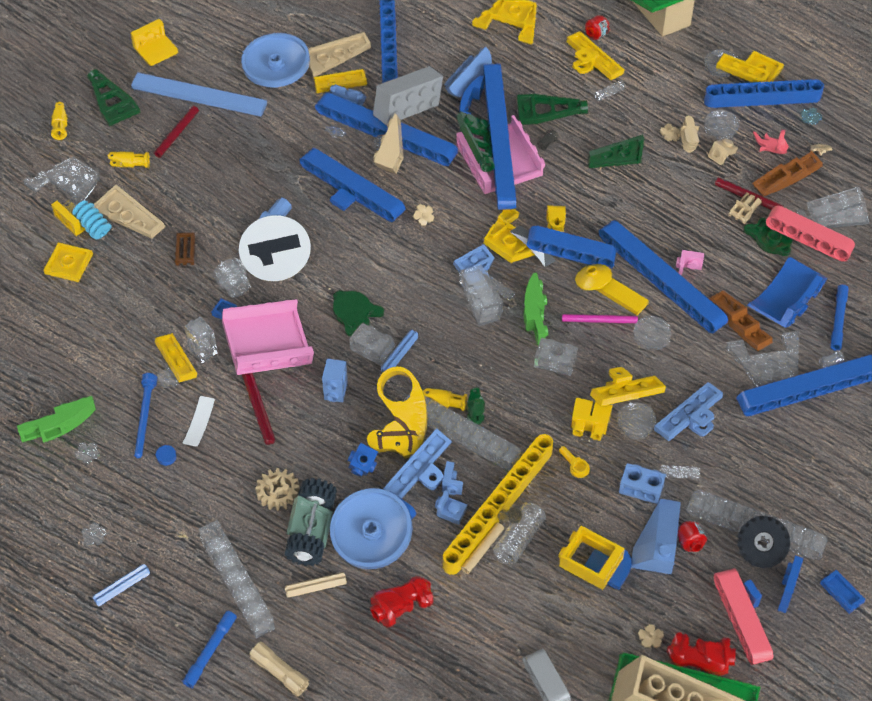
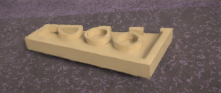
[308,32,371,77]
[94,185,165,238]

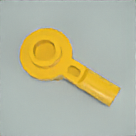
[559,446,590,478]

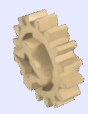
[256,468,300,511]

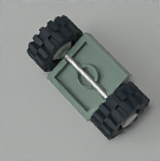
[285,478,337,566]

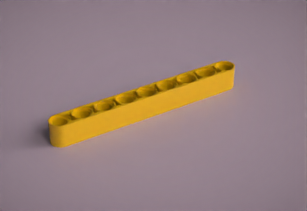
[443,434,553,575]

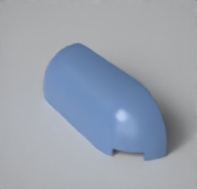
[445,47,492,97]

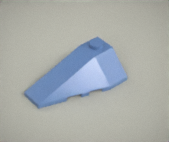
[631,499,681,574]

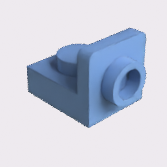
[442,461,463,495]
[435,491,467,525]

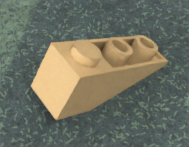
[374,114,403,174]

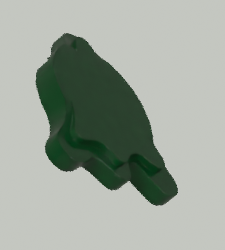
[743,218,792,256]
[333,290,384,336]

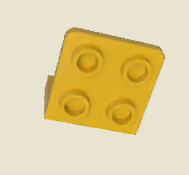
[130,19,178,66]

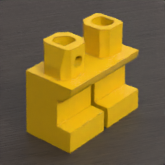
[571,398,613,441]

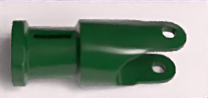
[467,387,485,425]

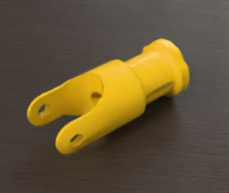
[51,102,68,140]
[108,152,150,168]
[423,388,468,411]

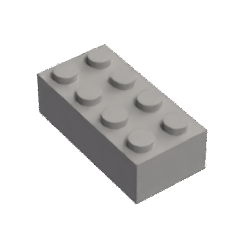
[373,66,443,125]

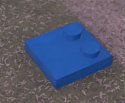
[778,556,804,613]

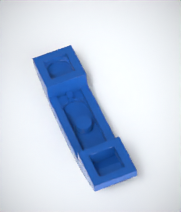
[460,75,484,132]

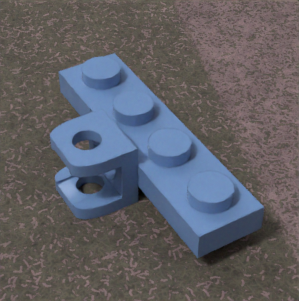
[654,382,723,441]
[383,428,452,499]

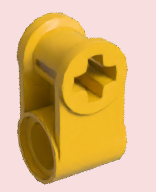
[546,205,566,232]

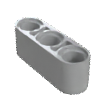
[523,649,571,701]

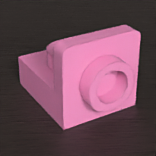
[676,250,704,275]

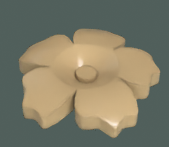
[660,123,680,141]
[810,144,832,155]
[412,204,435,226]
[638,624,664,649]

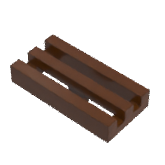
[175,232,195,266]

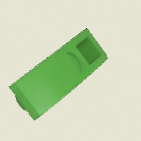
[524,273,548,345]
[17,396,96,443]

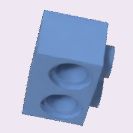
[322,359,348,402]
[619,463,666,504]

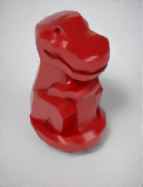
[370,576,434,628]
[667,632,736,676]

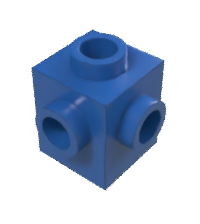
[347,443,378,477]

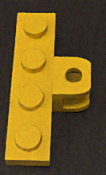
[566,31,624,80]
[590,367,666,406]

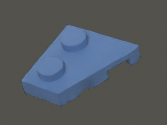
[453,244,494,291]

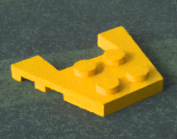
[472,0,537,45]
[483,209,535,263]

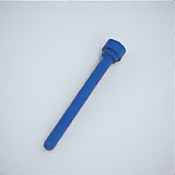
[134,373,158,459]

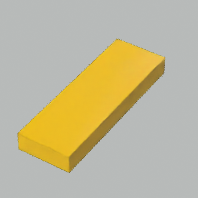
[716,53,770,83]
[313,69,367,93]
[596,278,649,316]
[155,333,197,383]

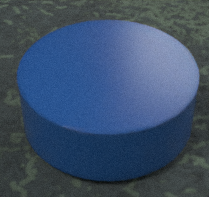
[156,445,177,466]

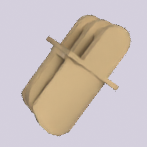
[677,116,699,153]
[728,192,761,224]

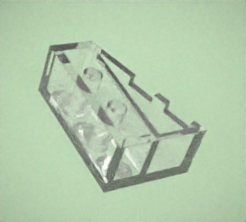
[806,186,870,228]
[459,264,503,326]

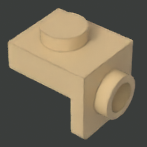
[708,139,738,165]

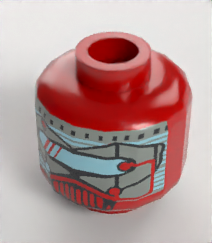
[585,15,610,40]
[677,521,707,552]

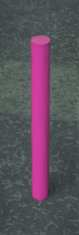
[562,314,638,324]

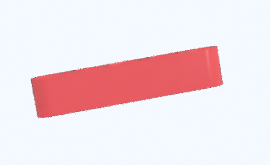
[766,206,855,261]
[714,568,773,665]

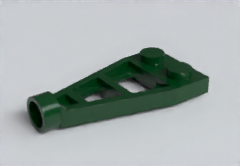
[87,69,140,127]
[517,94,588,125]
[457,111,495,172]

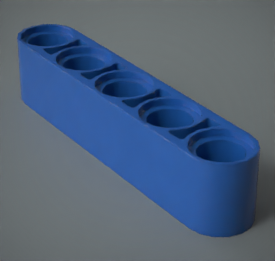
[527,226,616,268]

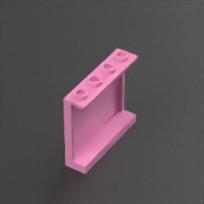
[456,115,545,194]
[222,299,314,375]

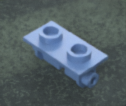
[330,84,367,106]

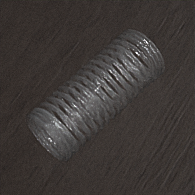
[493,502,546,565]

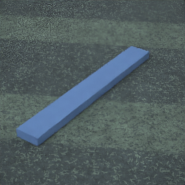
[131,73,267,116]

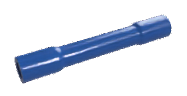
[830,285,849,351]
[182,611,237,688]

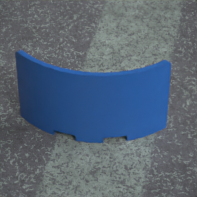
[747,257,828,328]

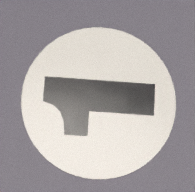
[239,215,311,281]

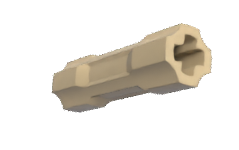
[249,642,309,696]

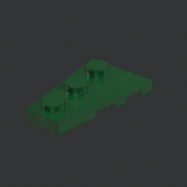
[588,134,644,168]

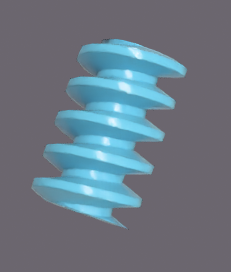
[72,200,111,239]

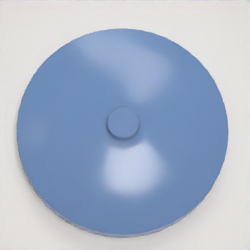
[241,33,310,87]
[330,488,413,569]

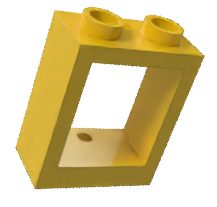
[558,526,625,590]

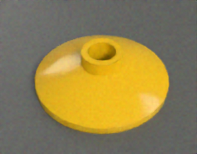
[575,264,612,290]

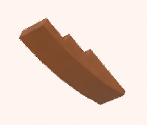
[752,151,823,197]
[708,291,773,351]

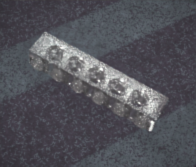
[199,520,275,638]

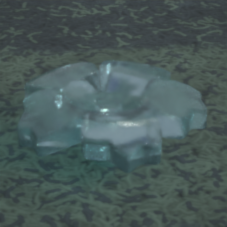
[801,107,823,125]

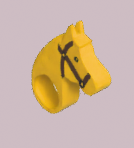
[367,367,428,459]

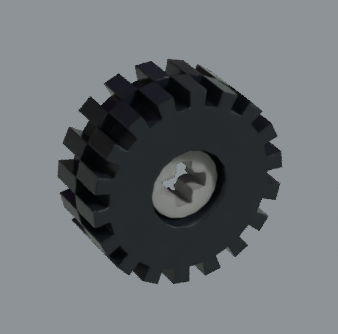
[737,516,791,568]

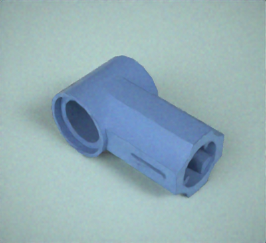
[259,198,292,219]

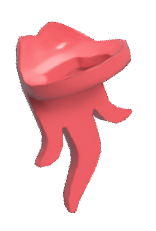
[753,129,789,154]

